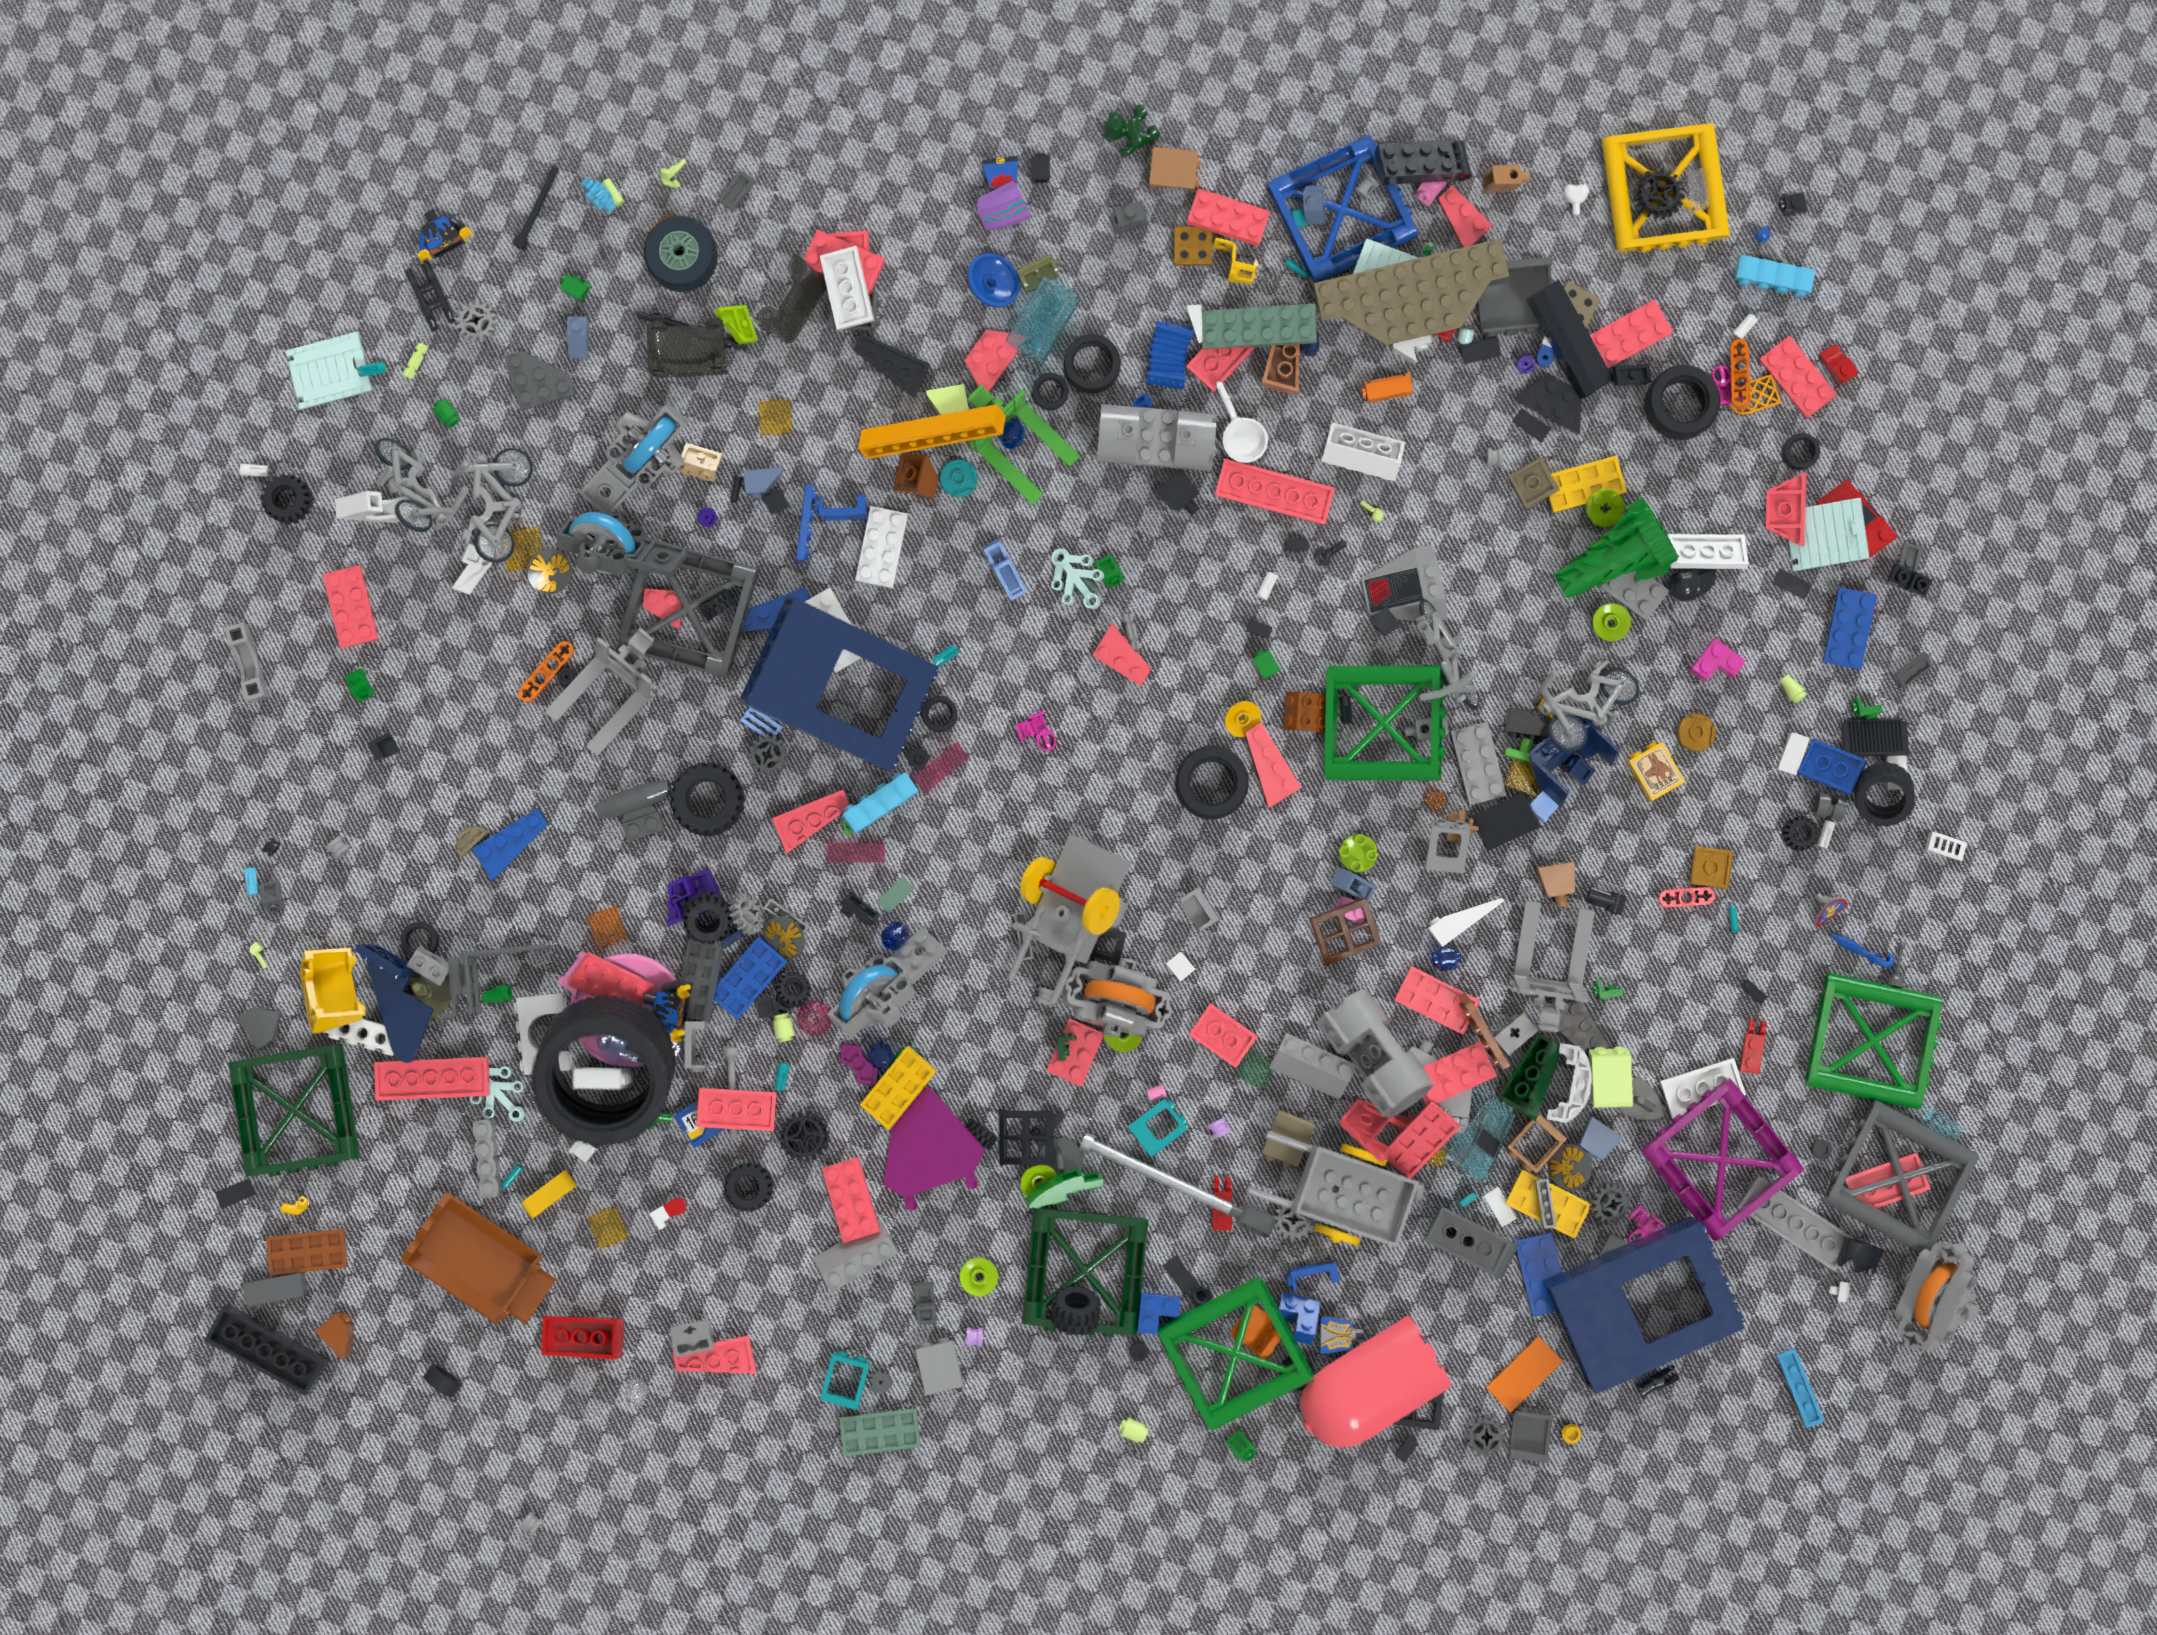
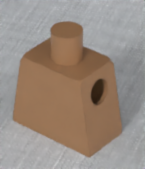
[1482,165,1530,194]
[1536,862,1575,908]

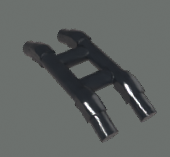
[404,260,455,332]

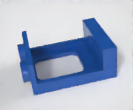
[815,495,868,521]
[1285,1260,1340,1291]

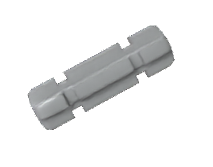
[1122,613,1140,650]

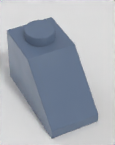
[1303,186,1326,224]
[567,317,590,359]
[743,467,783,499]
[1330,867,1376,902]

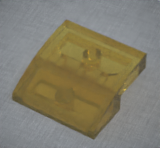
[502,526,544,572]

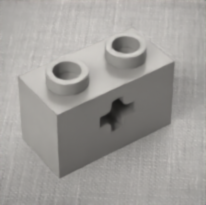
[407,946,449,986]
[1493,1013,1538,1056]
[670,1319,714,1357]

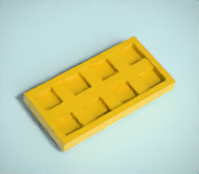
[1548,455,1627,513]
[860,1046,937,1130]
[1505,1169,1592,1239]

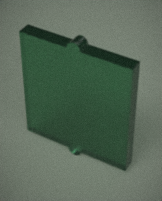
[1234,1048,1275,1091]

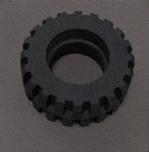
[670,762,745,837]

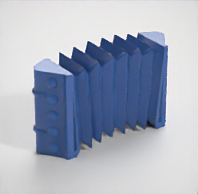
[1146,321,1194,390]

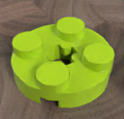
[1585,488,1625,527]

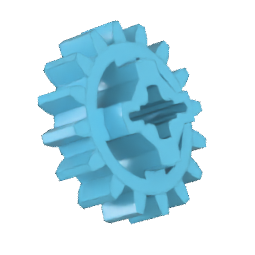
[580,177,616,213]

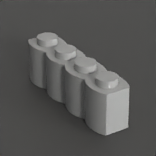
[473,1119,502,1198]

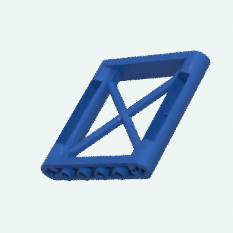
[1266,134,1418,283]

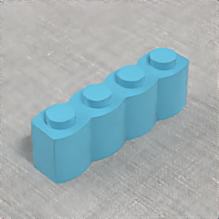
[1734,255,1816,297]
[841,772,918,835]

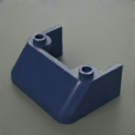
[1529,715,1620,808]

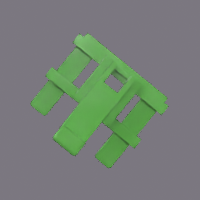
[968,385,1080,505]

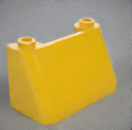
[300,948,365,1034]

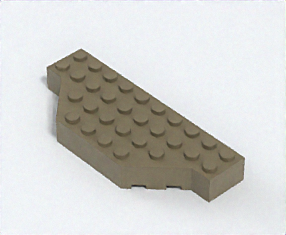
[1312,239,1509,345]

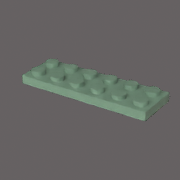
[1202,304,1317,350]

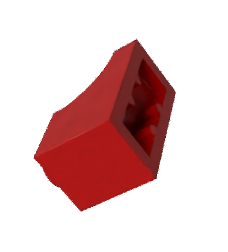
[1818,344,1859,387]

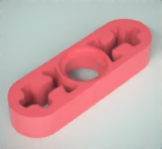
[1658,887,1715,908]

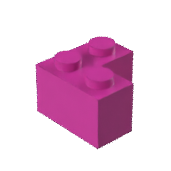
[1689,638,1746,682]

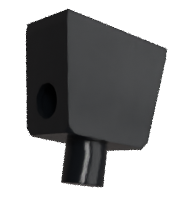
[1154,469,1200,516]

